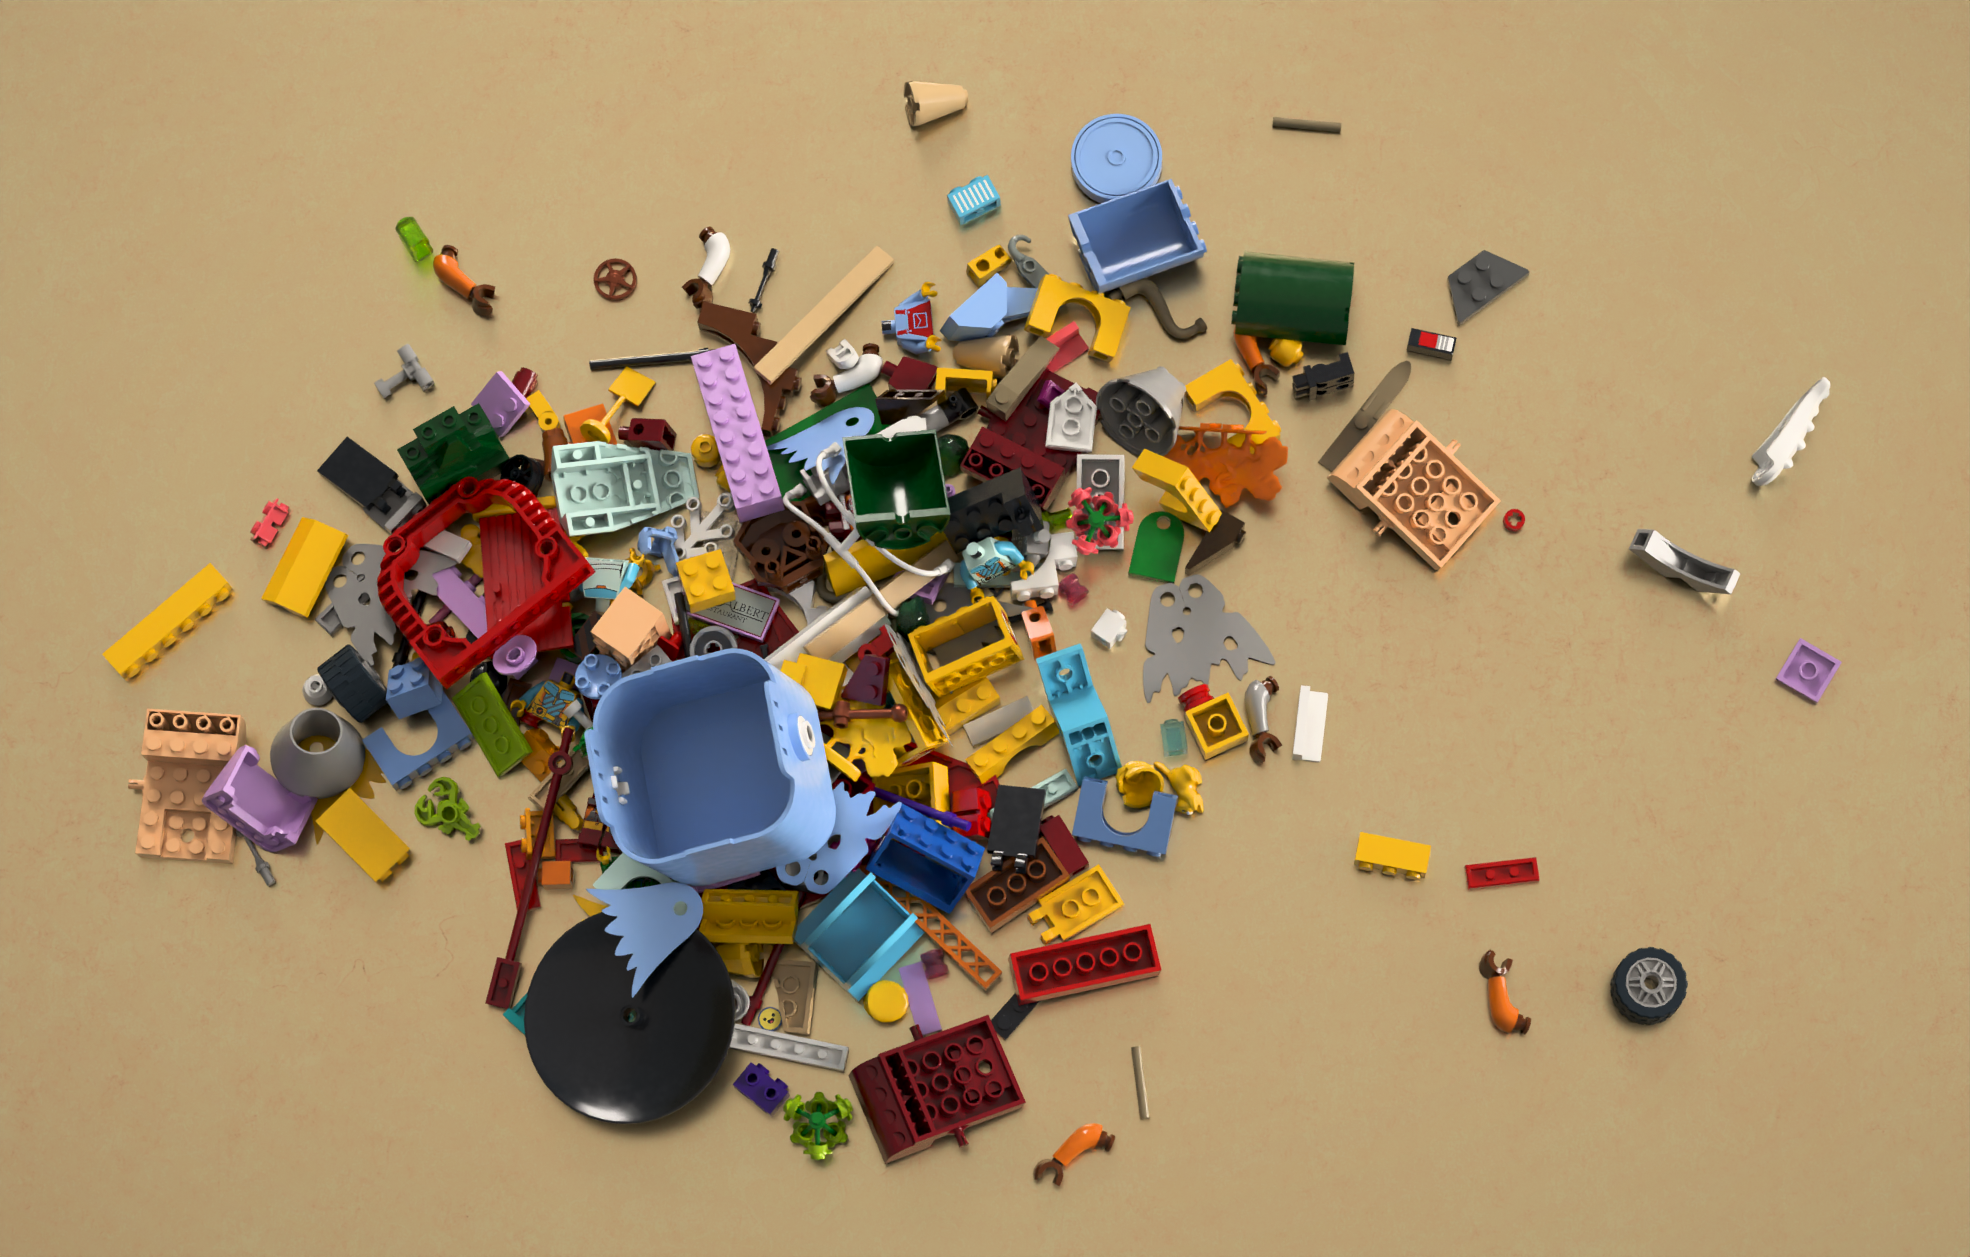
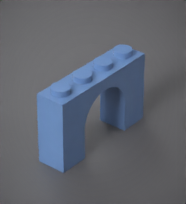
[362,691,475,790]
[1072,776,1178,857]

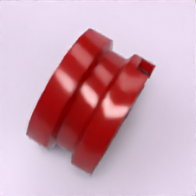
[1178,684,1214,713]

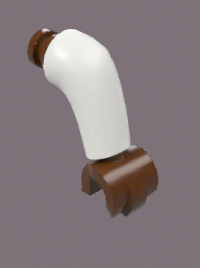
[682,226,730,309]
[810,343,883,407]

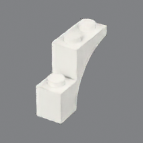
[1010,532,1078,601]
[767,581,830,626]

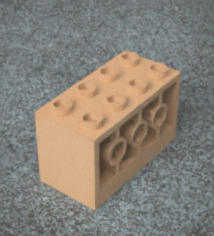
[590,587,672,674]

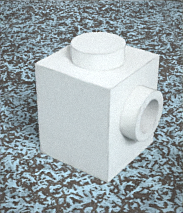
[1091,608,1127,649]

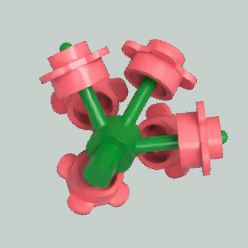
[1066,487,1134,555]

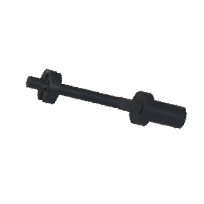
[748,248,780,313]

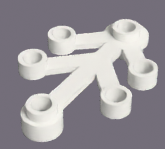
[671,492,736,561]

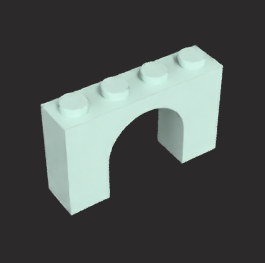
[593,853,687,916]

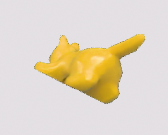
[1153,761,1204,815]

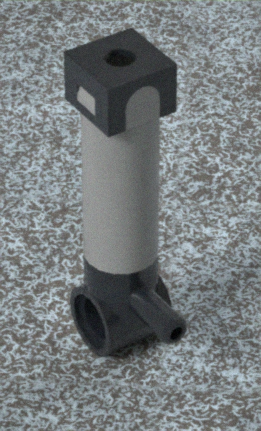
[919,388,979,432]

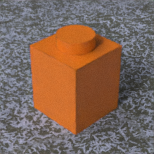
[538,861,574,889]

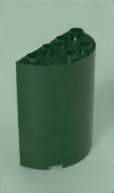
[1231,251,1354,345]
[842,429,950,550]

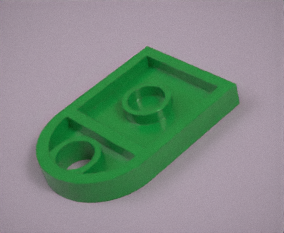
[1128,511,1184,584]

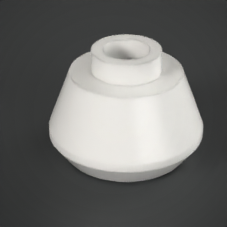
[302,674,333,706]

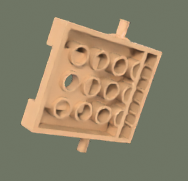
[1327,409,1501,570]
[128,709,246,864]

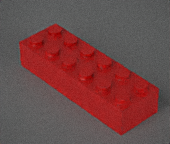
[1008,924,1161,1005]

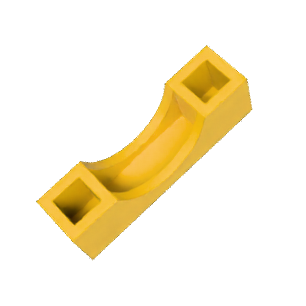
[965,704,1060,784]

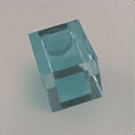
[1160,719,1188,757]

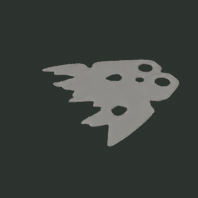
[325,544,456,666]
[1143,574,1275,703]
[885,624,953,747]

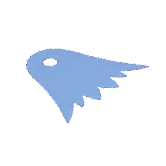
[767,407,874,485]
[586,882,703,998]

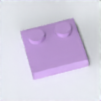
[471,371,530,437]
[1776,638,1842,703]

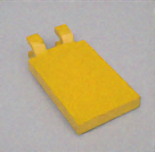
[1027,864,1124,946]

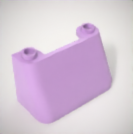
[202,745,318,852]

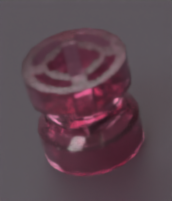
[1058,573,1089,606]
[920,948,949,979]

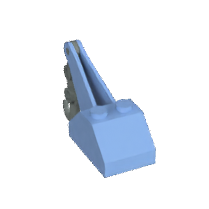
[940,235,1064,341]

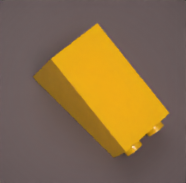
[315,788,410,882]

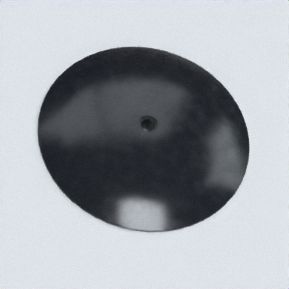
[524,912,736,1124]

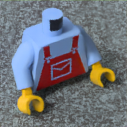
[881,282,942,355]

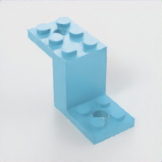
[1036,643,1122,786]

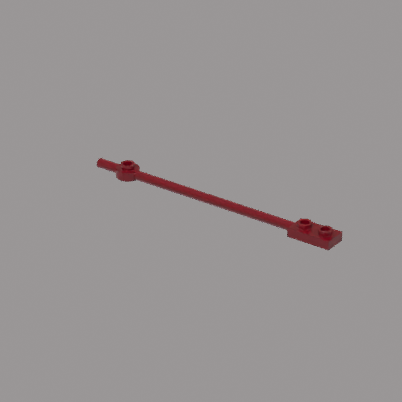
[485,728,574,1009]

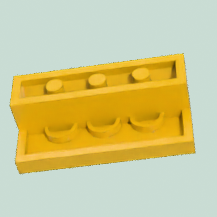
[261,517,349,618]
[699,889,799,944]

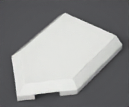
[1045,383,1097,453]

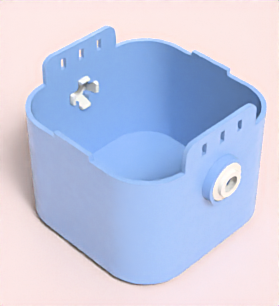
[585,648,836,886]

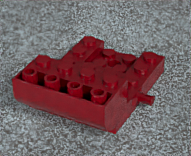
[960,367,1102,513]
[849,1015,1026,1164]

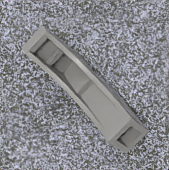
[1629,529,1740,594]

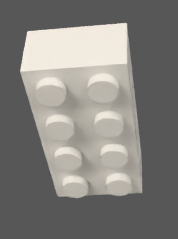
[1076,454,1125,550]

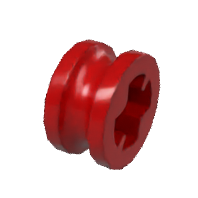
[1503,509,1525,531]
[519,709,543,729]

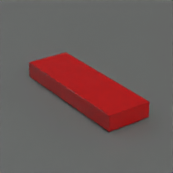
[505,840,542,911]
[1464,857,1540,890]

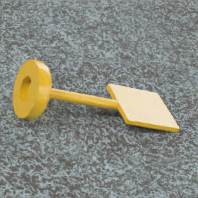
[580,366,656,444]

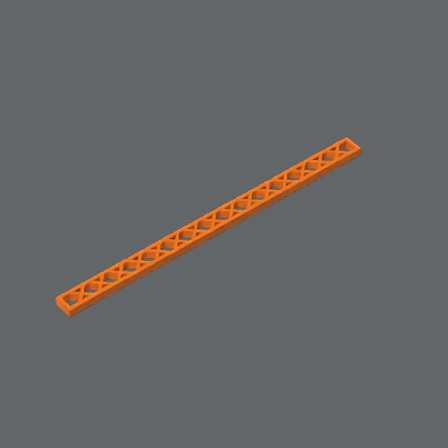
[859,854,1002,991]

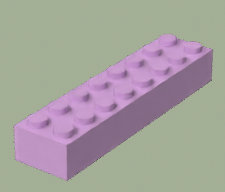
[691,344,785,523]

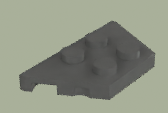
[1447,250,1529,326]

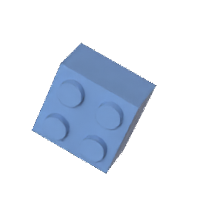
[386,657,443,719]

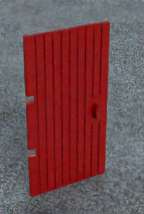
[479,507,574,659]

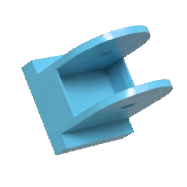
[794,868,925,1002]

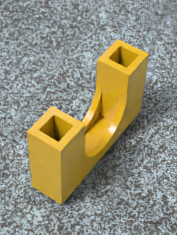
[1024,274,1131,363]
[1184,359,1281,454]
[1132,449,1222,532]

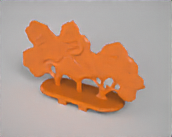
[1163,423,1288,508]

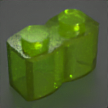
[395,217,433,262]

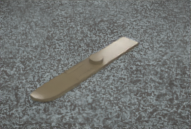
[1318,361,1411,472]

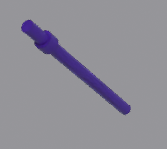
[874,787,971,831]

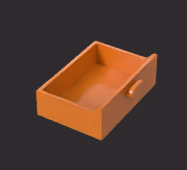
[563,403,617,445]

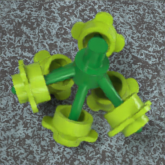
[783,1092,853,1160]

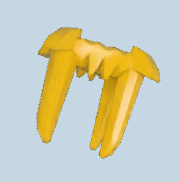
[626,548,661,595]

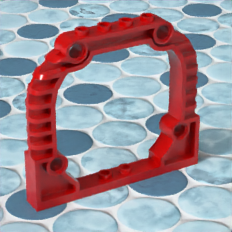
[377,477,596,690]

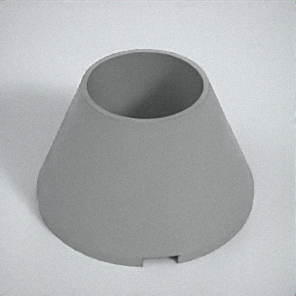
[270,708,365,799]

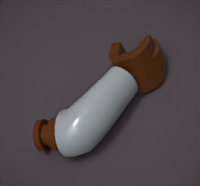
[1244,676,1282,763]

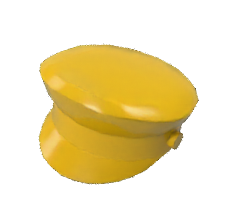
[863,980,909,1022]

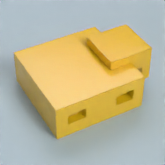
[781,653,848,710]

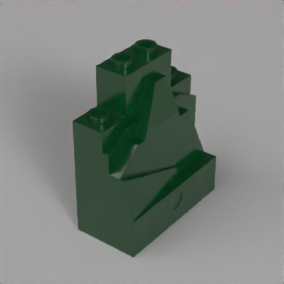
[397,403,510,505]

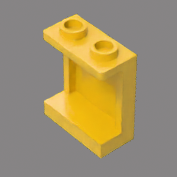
[935,368,997,404]

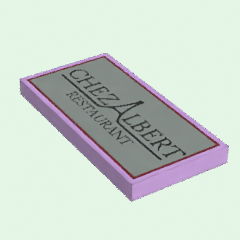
[675,582,780,643]

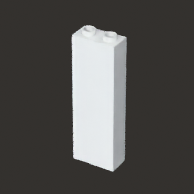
[764,586,891,671]

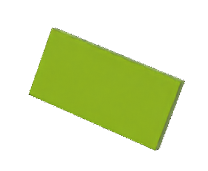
[451,672,533,777]

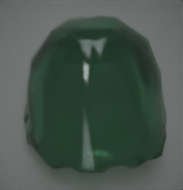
[937,434,970,476]
[896,596,931,643]

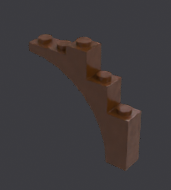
[697,301,802,438]

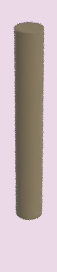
[1273,117,1341,132]
[1131,1046,1150,1120]

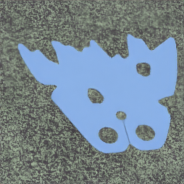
[776,782,902,894]

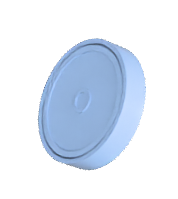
[1071,114,1162,203]

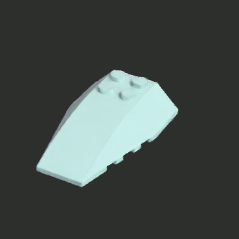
[551,441,699,537]

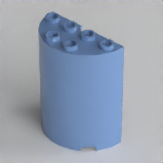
[1068,179,1207,294]

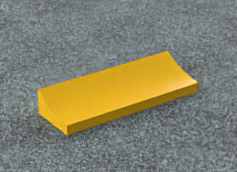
[823,531,954,597]

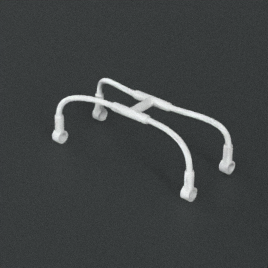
[783,442,955,617]

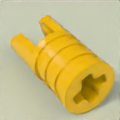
[553,794,584,831]

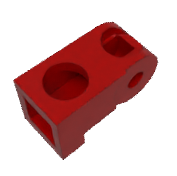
[858,623,897,662]

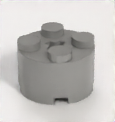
[689,626,738,657]

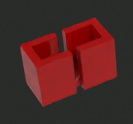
[953,788,992,841]

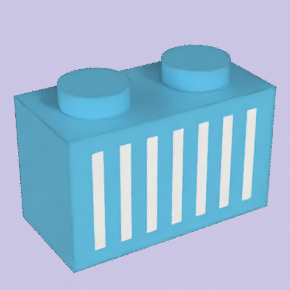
[947,175,1001,226]

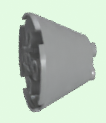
[1096,366,1186,456]

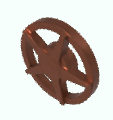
[594,258,637,300]

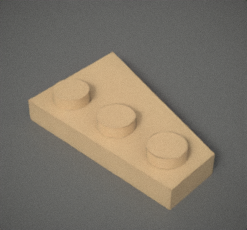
[773,959,818,1035]

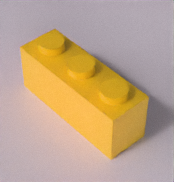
[1354,832,1431,880]

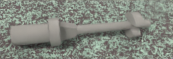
[236,830,276,886]

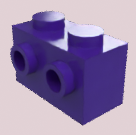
[733,1062,790,1117]

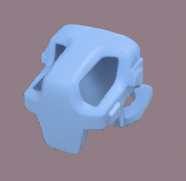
[637,526,679,577]

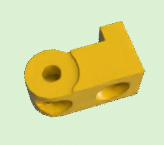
[966,245,1012,288]
[525,390,560,432]

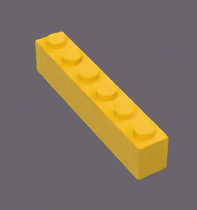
[102,563,233,680]

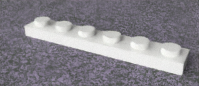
[729,1023,849,1072]

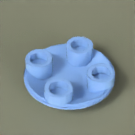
[575,654,622,699]

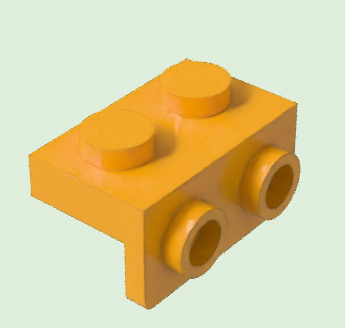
[521,728,562,782]
[520,808,555,860]

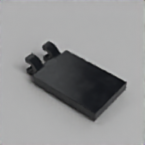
[317,436,407,515]
[987,784,1046,875]

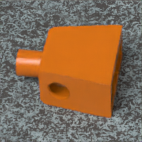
[1021,600,1057,660]

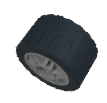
[317,644,388,723]
[1610,947,1688,1025]

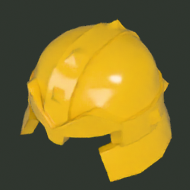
[1115,761,1164,808]

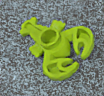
[414,777,481,841]

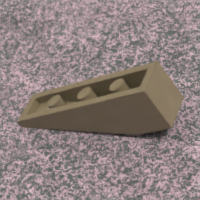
[986,336,1060,422]

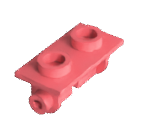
[250,498,289,547]

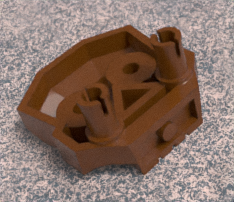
[733,501,830,595]

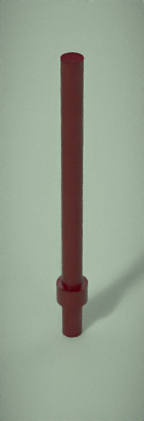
[741,890,806,1026]

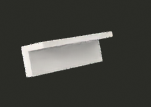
[1292,685,1328,762]

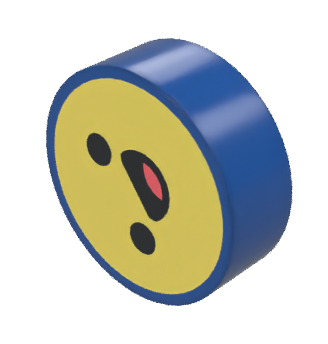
[758,1007,782,1032]

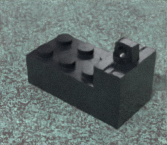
[944,468,1044,554]

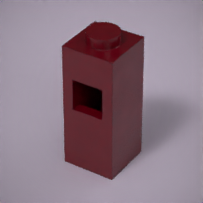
[1040,815,1089,878]

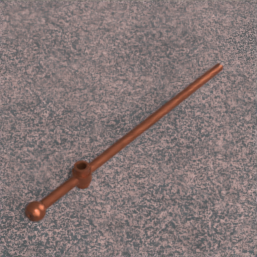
[817,701,908,729]

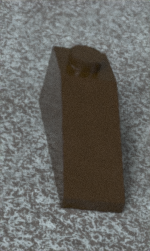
[875,390,945,425]
[1185,509,1246,576]

